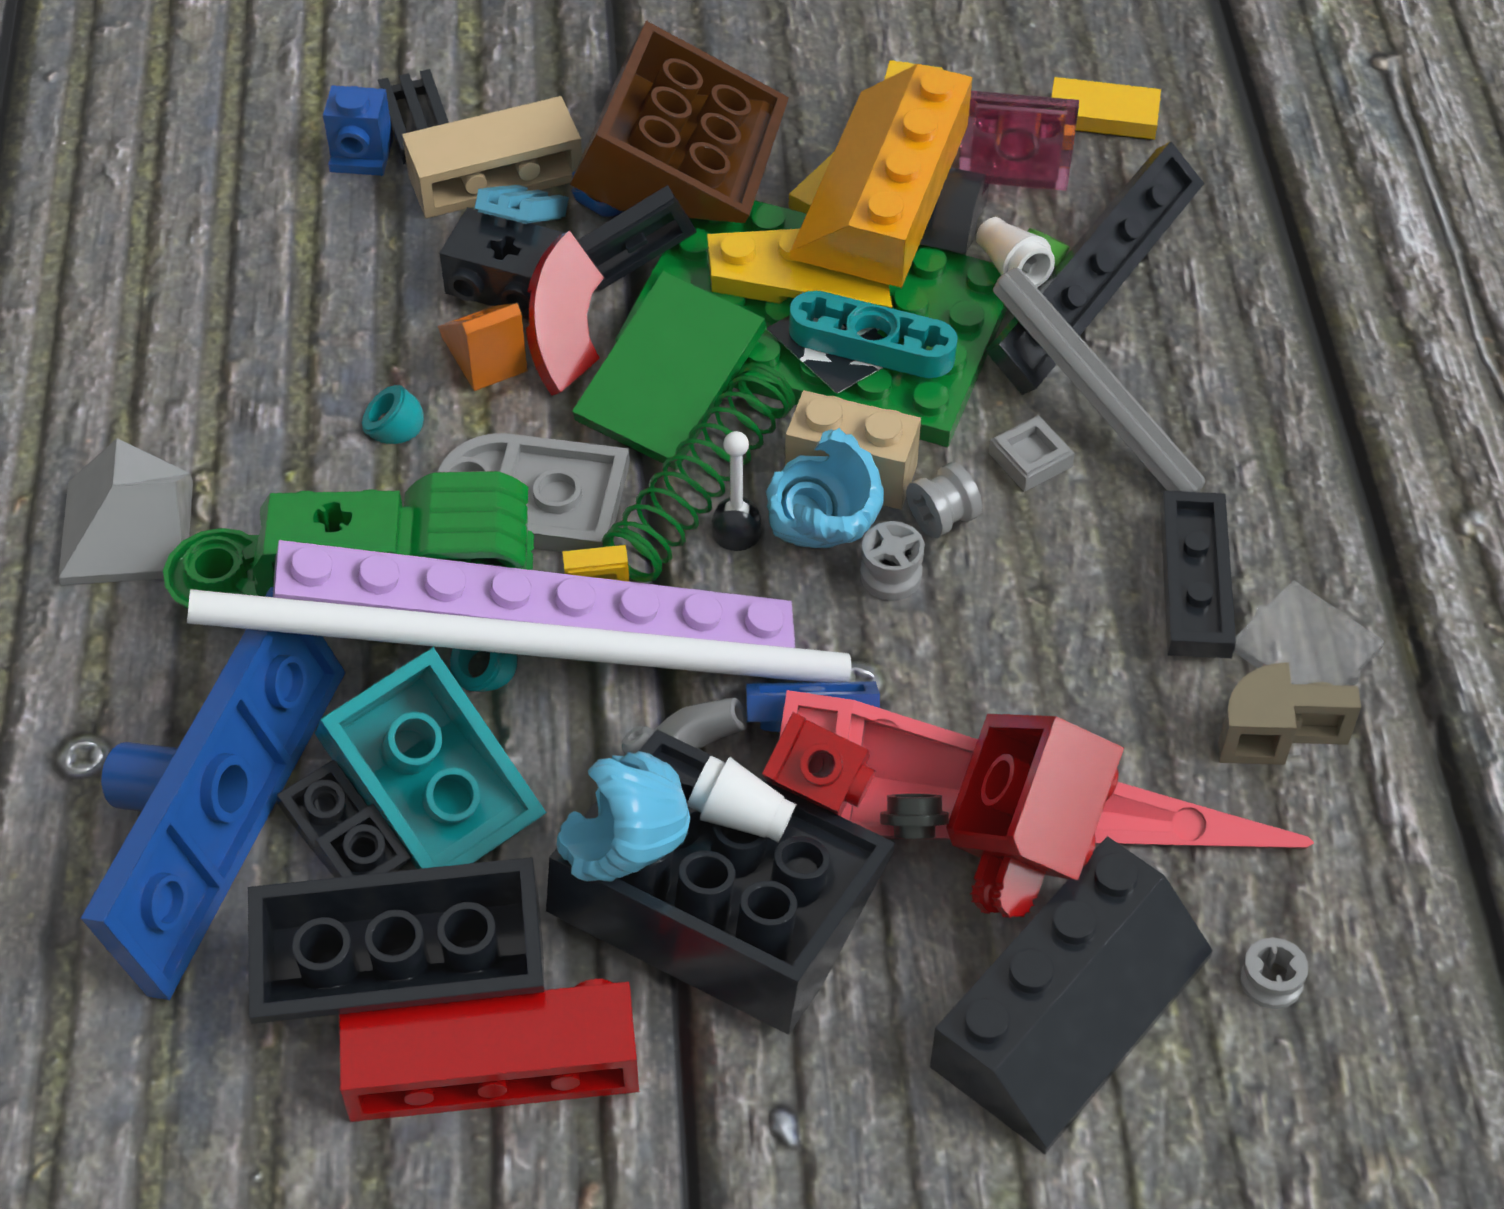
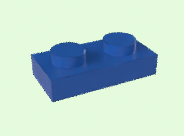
[746,681,880,732]

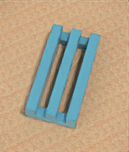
[475,185,569,224]

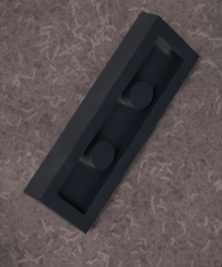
[1160,491,1236,659]

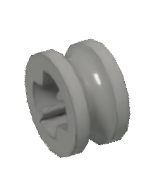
[1240,937,1309,1009]

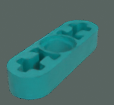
[789,291,958,378]

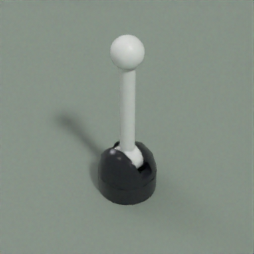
[712,431,761,551]

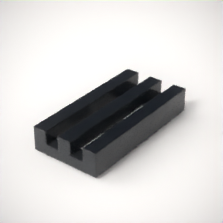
[378,69,449,164]
[577,185,697,291]

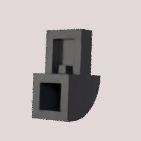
[920,168,990,253]

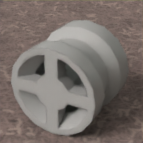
[906,462,983,538]
[860,521,925,601]

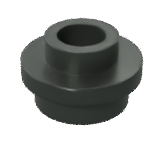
[880,794,949,839]

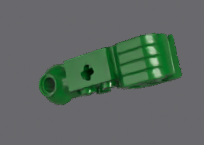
[163,471,534,609]

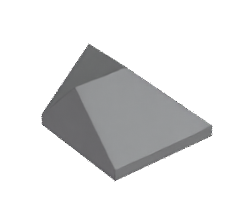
[58,438,193,586]

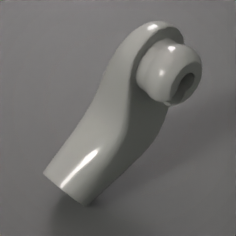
[622,698,747,755]

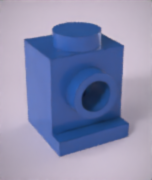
[323,85,393,176]

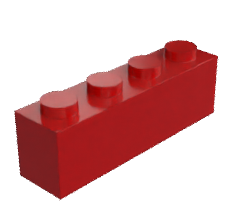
[339,979,639,1122]

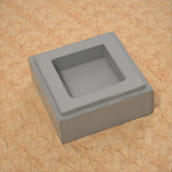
[989,415,1075,492]

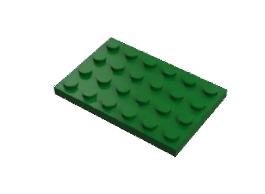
[615,200,1007,447]

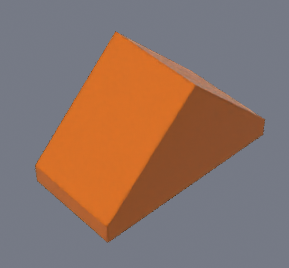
[438,303,528,391]

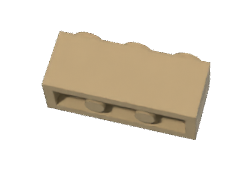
[402,96,582,219]

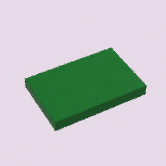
[572,271,766,470]

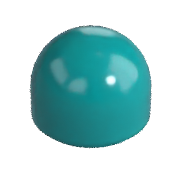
[362,385,424,444]
[450,648,518,692]

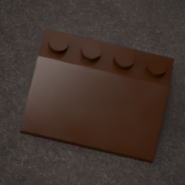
[569,21,789,223]

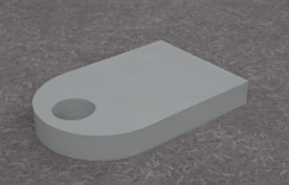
[438,433,630,552]

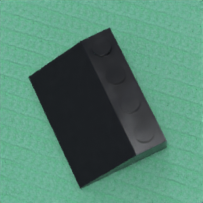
[546,729,895,1035]

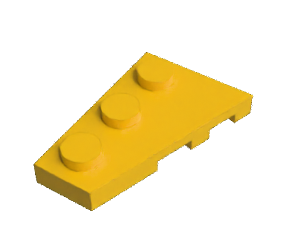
[707,229,892,308]

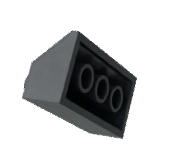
[930,836,1213,1154]
[248,857,544,1024]

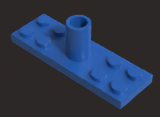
[80,587,346,1000]

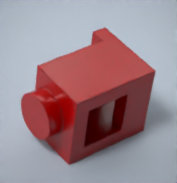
[762,712,875,816]

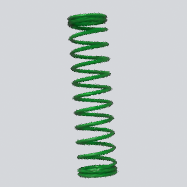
[602,363,795,583]

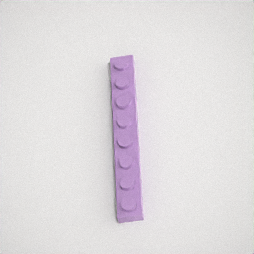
[273,540,795,648]

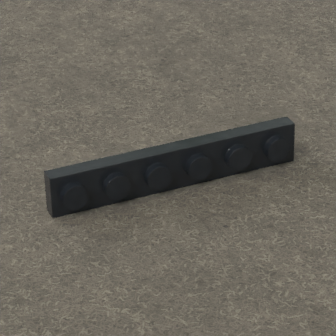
[986,141,1205,395]

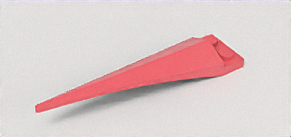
[779,690,1314,849]

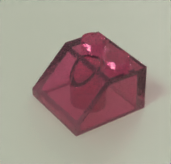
[959,91,1079,191]

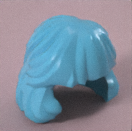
[766,428,884,548]
[556,751,690,882]

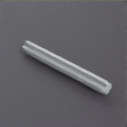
[993,268,1205,492]

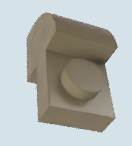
[1218,662,1361,765]

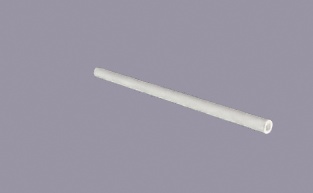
[187,589,851,682]

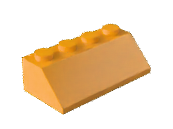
[790,64,973,288]

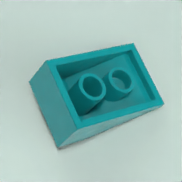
[314,647,547,869]

